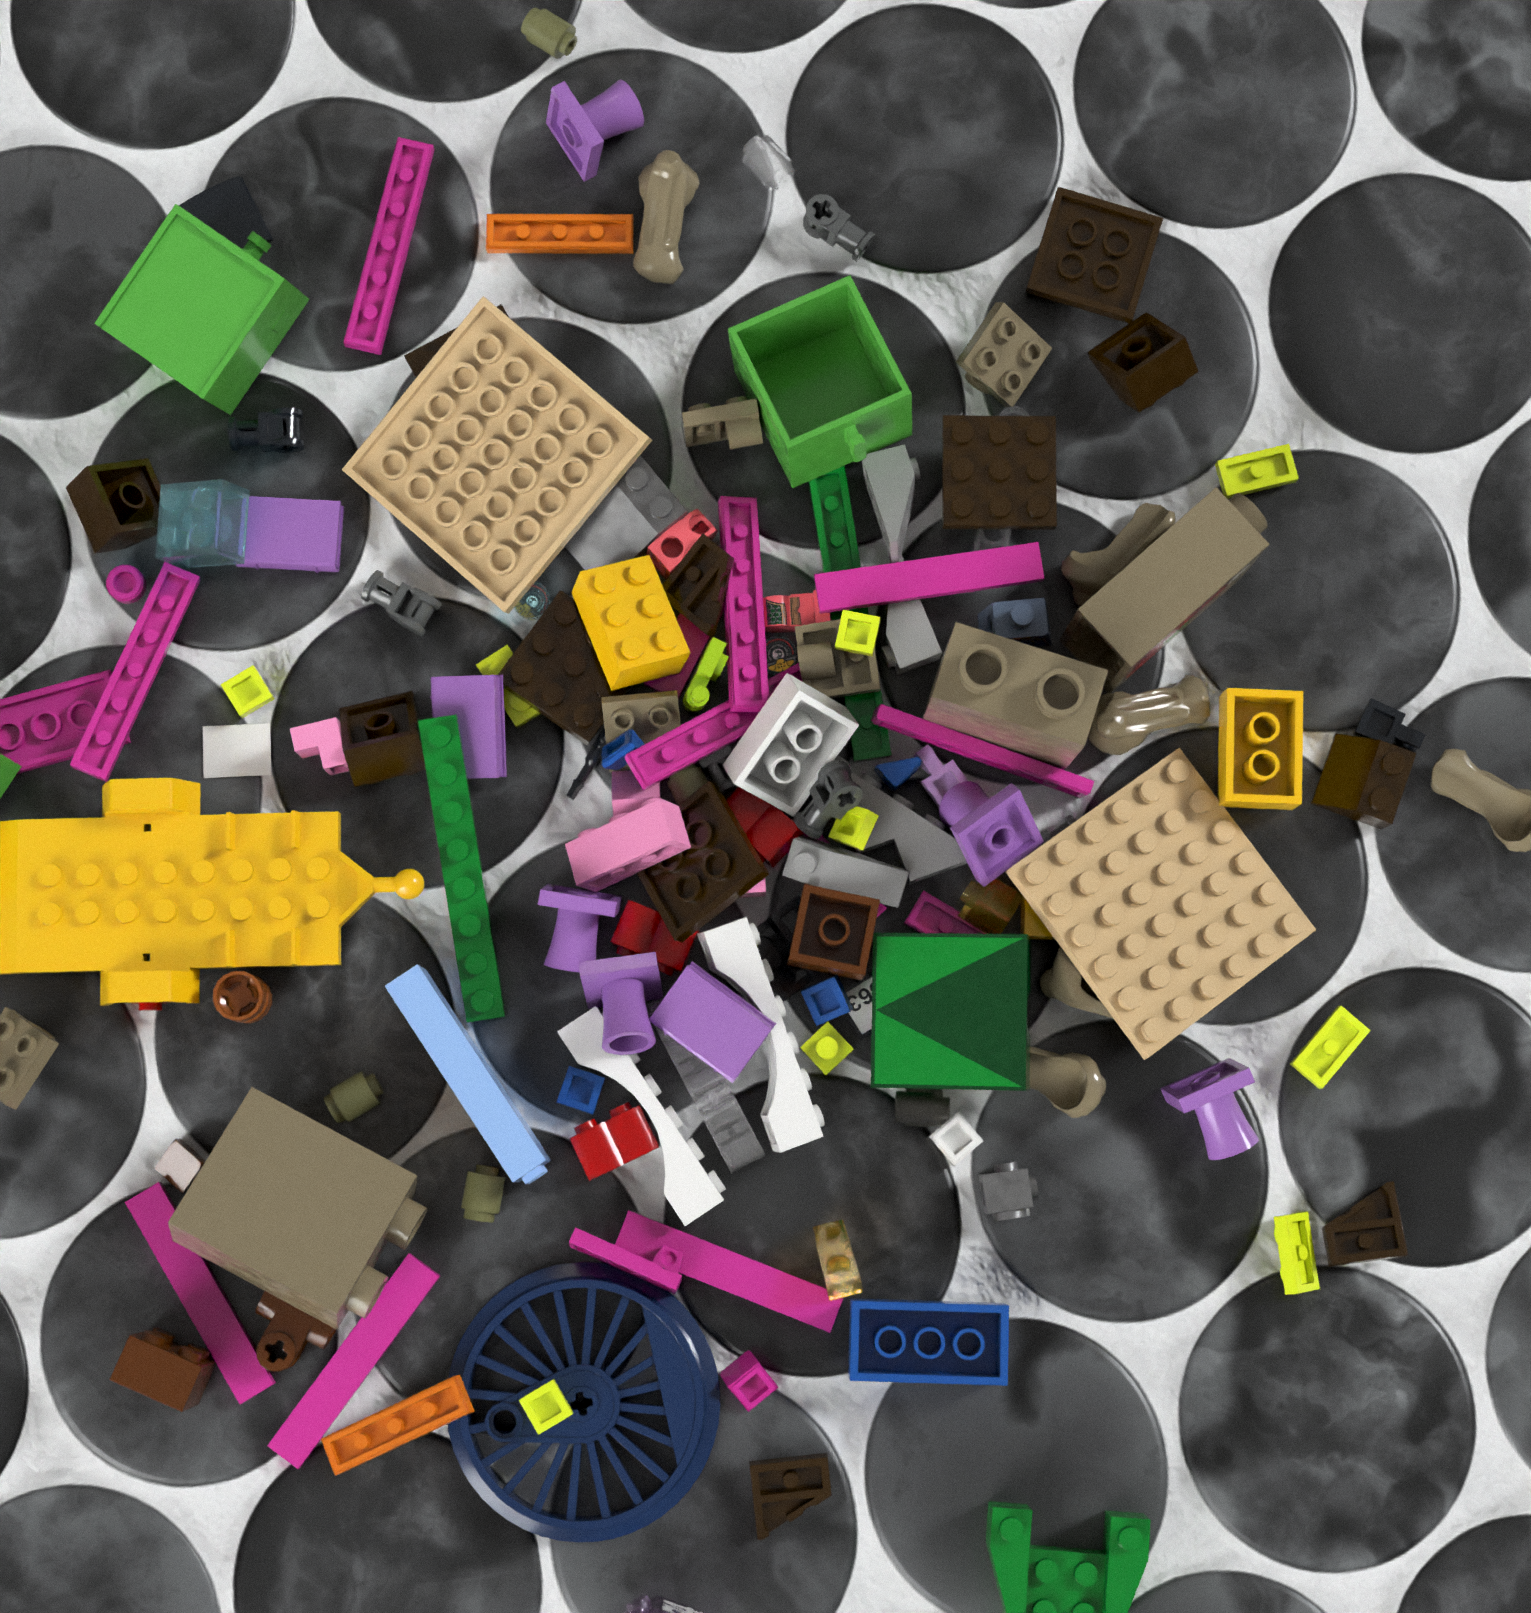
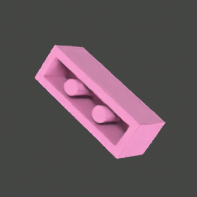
[565,798,691,892]

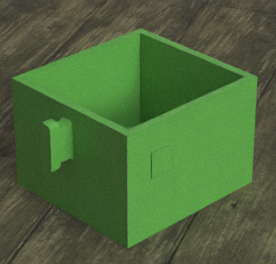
[94,204,310,415]
[728,275,912,488]

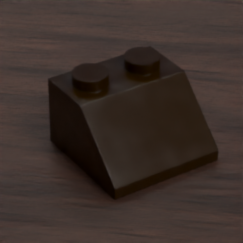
[1087,312,1199,413]
[66,458,178,554]
[339,691,426,787]
[1311,733,1416,830]

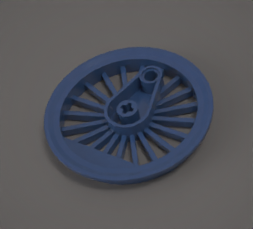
[447,1262,720,1542]

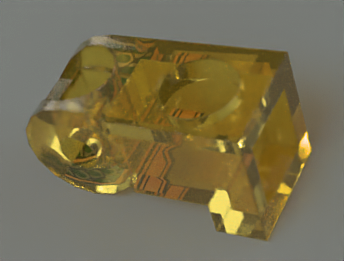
[812,1219,863,1301]

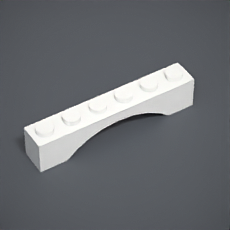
[697,917,825,1153]
[557,1006,726,1226]

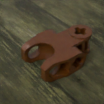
[255,1291,336,1372]

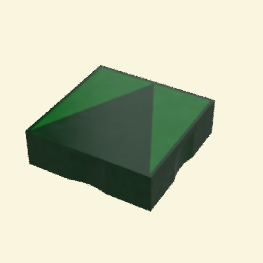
[871,933,1031,1091]

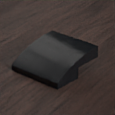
[179,176,273,249]
[756,895,823,1002]

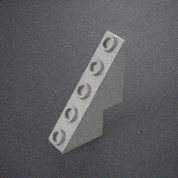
[828,755,968,885]

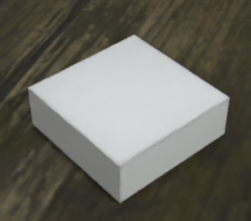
[929,1111,983,1166]

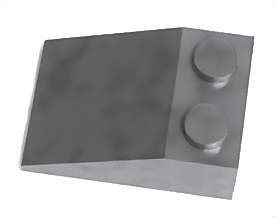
[565,455,688,570]

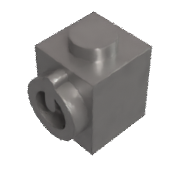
[978,1162,1038,1221]

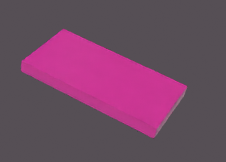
[0,669,131,774]

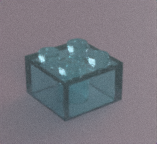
[155,479,250,568]

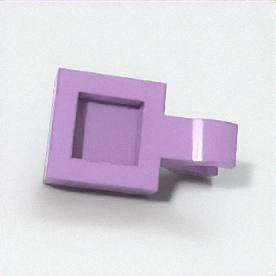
[913,744,968,808]

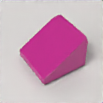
[720,1350,779,1412]

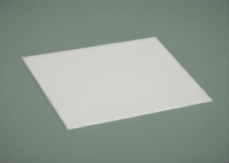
[202,723,272,778]

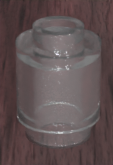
[742,135,796,191]

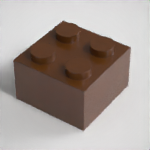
[787,884,880,980]
[109,1327,216,1412]

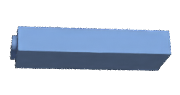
[385,964,552,1185]

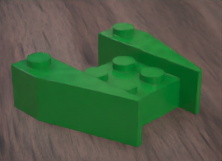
[986,1501,1151,1613]

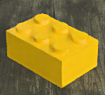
[571,555,691,691]
[1217,688,1303,810]

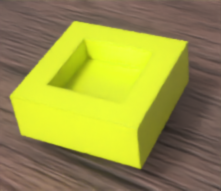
[835,610,880,657]
[221,665,275,719]
[828,806,879,850]
[800,1021,854,1076]
[519,1379,574,1435]

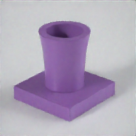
[546,79,644,182]
[939,781,1044,887]
[538,884,623,973]
[579,952,663,1055]
[1160,1058,1259,1160]

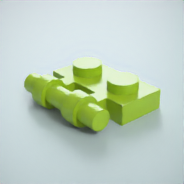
[683,637,729,713]

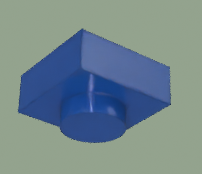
[801,975,853,1026]
[557,1066,606,1115]

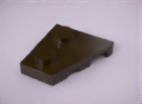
[662,534,734,638]
[1322,1181,1408,1267]
[749,1453,832,1540]

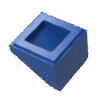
[602,729,645,770]
[874,757,922,791]

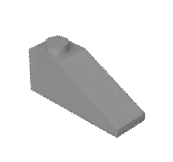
[862,444,920,563]
[881,554,942,675]
[782,835,910,908]

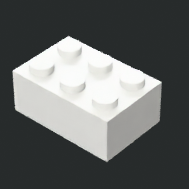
[723,673,859,817]

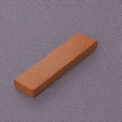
[486,214,634,254]
[321,1375,475,1476]

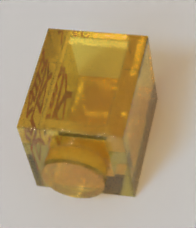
[958,878,1024,934]

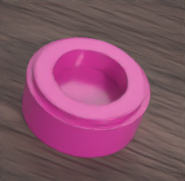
[106,565,146,604]

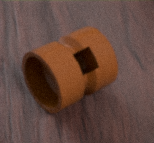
[213,971,272,1024]

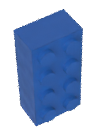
[848,1298,1009,1386]

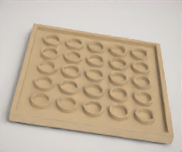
[342,296,652,614]
[1006,748,1316,1060]

